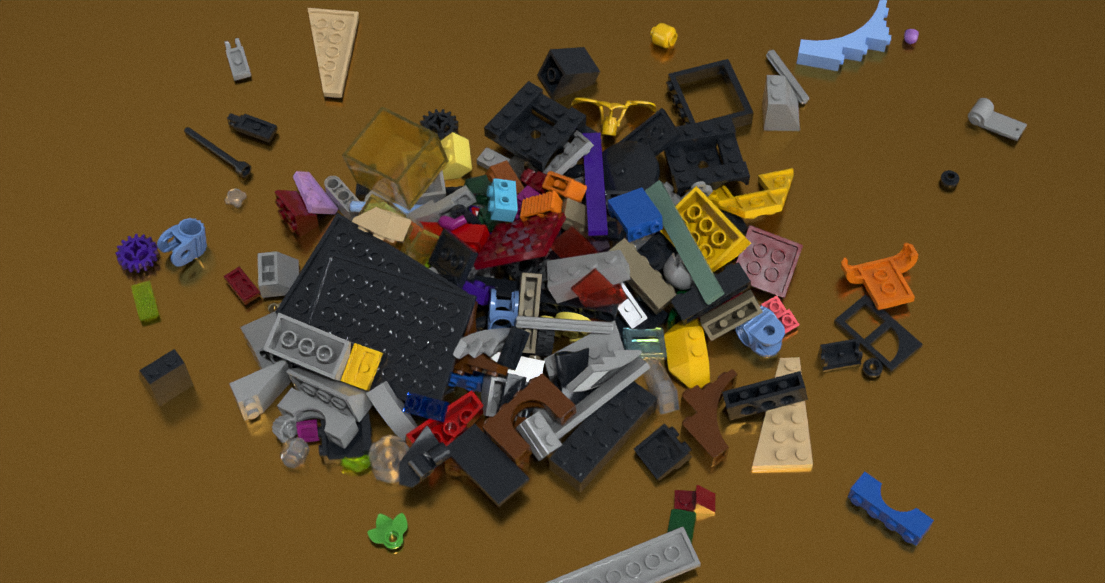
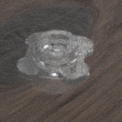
[225,188,247,208]

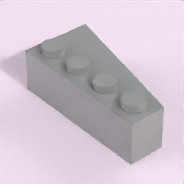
[547,250,630,304]

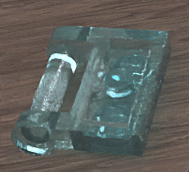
[622,327,667,360]

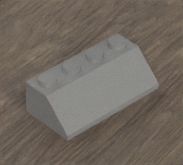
[263,313,351,381]
[286,367,373,422]

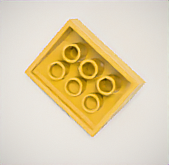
[660,186,751,272]

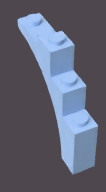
[796,0,891,71]

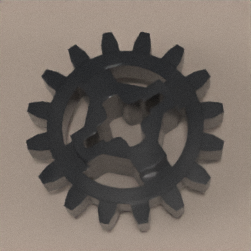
[420,109,459,145]

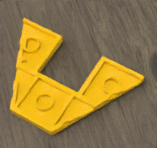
[687,168,794,219]

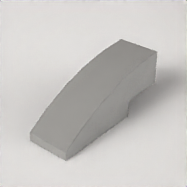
[366,381,418,442]

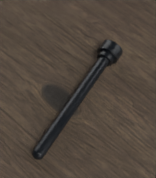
[184,127,252,178]

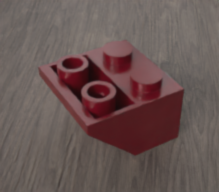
[275,190,319,237]

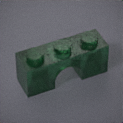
[464,175,506,233]

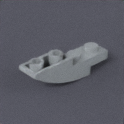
[403,185,477,232]

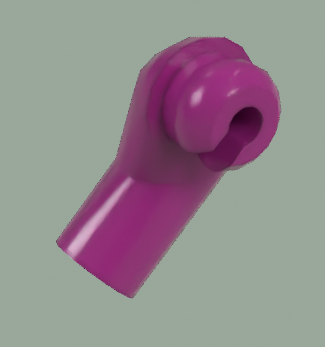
[438,215,467,231]

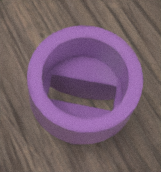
[904,29,919,44]

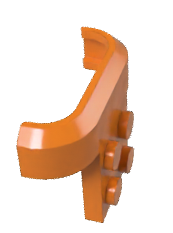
[841,243,919,310]

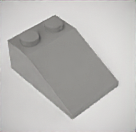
[229,359,291,421]

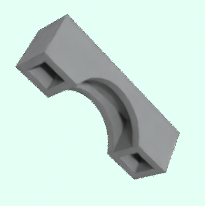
[277,388,359,449]

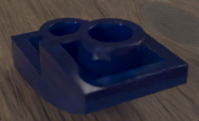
[403,392,449,422]

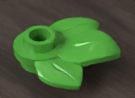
[367,513,408,549]

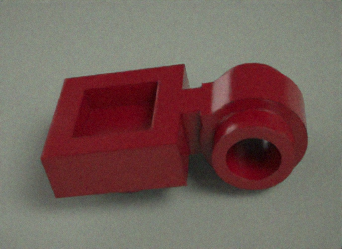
[520,168,547,194]

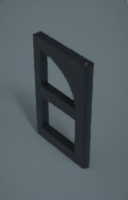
[834,294,923,373]

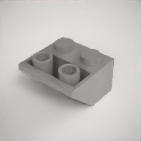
[258,251,299,298]

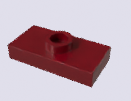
[223,266,261,305]

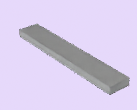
[550,357,650,439]

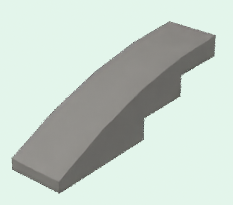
[453,328,511,359]

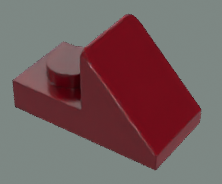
[674,485,715,514]

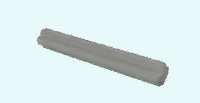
[766,50,809,104]

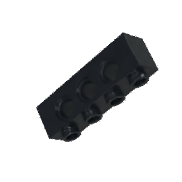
[722,371,808,420]

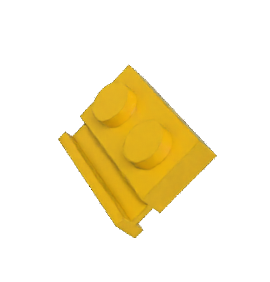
[341,343,383,391]

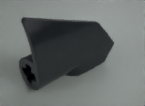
[553,348,589,405]
[399,426,451,488]

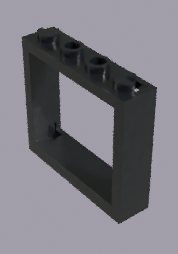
[666,59,754,128]

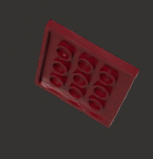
[474,212,566,270]

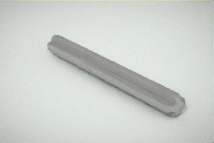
[515,316,614,334]

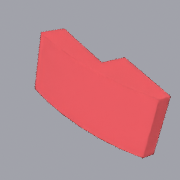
[760,295,800,334]

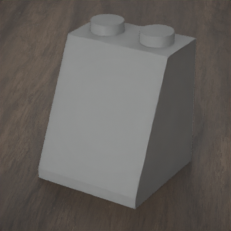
[762,75,800,131]
[240,311,293,369]

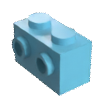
[487,178,518,222]

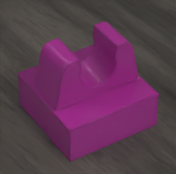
[296,419,319,443]

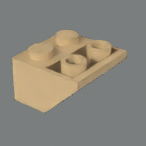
[352,207,412,243]

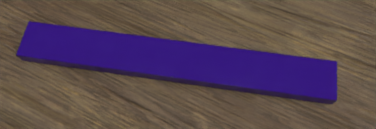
[582,133,608,236]

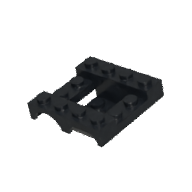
[484,81,586,172]
[664,118,750,196]

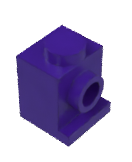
[462,280,495,305]

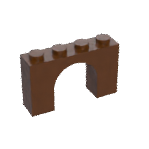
[482,373,577,466]

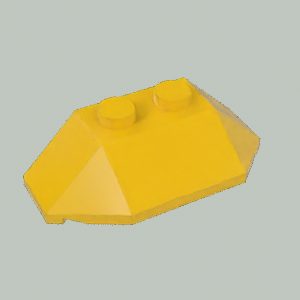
[663,319,710,389]

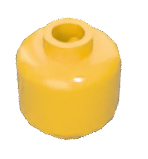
[650,23,677,48]

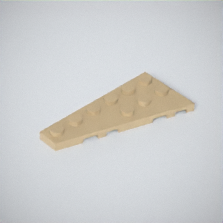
[308,8,359,98]
[751,357,813,470]

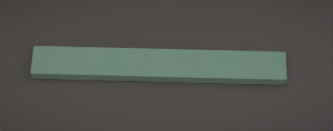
[645,180,725,305]

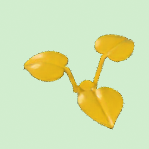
[572,98,656,136]

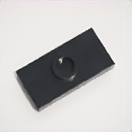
[591,221,626,242]

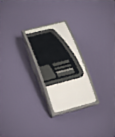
[567,350,642,393]

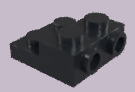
[634,423,692,481]

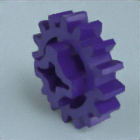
[116,234,159,273]

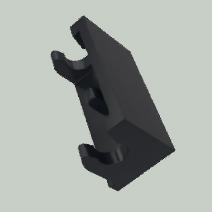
[818,338,863,372]

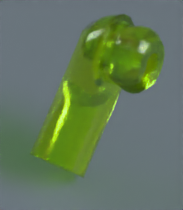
[340,455,372,473]

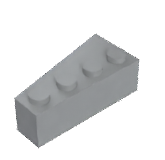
[544,320,624,383]

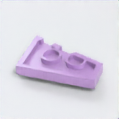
[293,171,338,214]

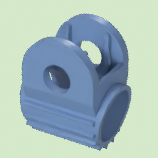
[157,218,207,267]
[487,289,519,330]
[735,305,785,357]

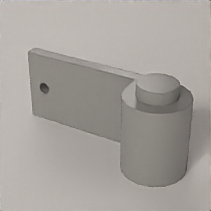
[968,98,1027,141]

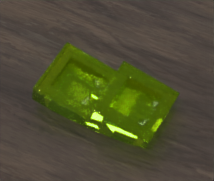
[131,281,160,321]

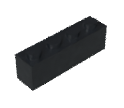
[671,262,751,326]

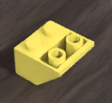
[429,132,472,180]

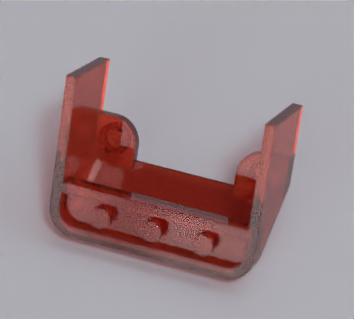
[551,226,628,308]

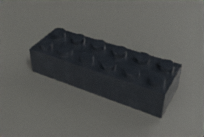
[549,381,657,493]

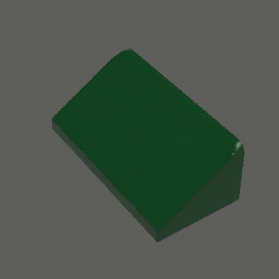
[667,509,697,544]

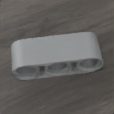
[324,176,361,224]

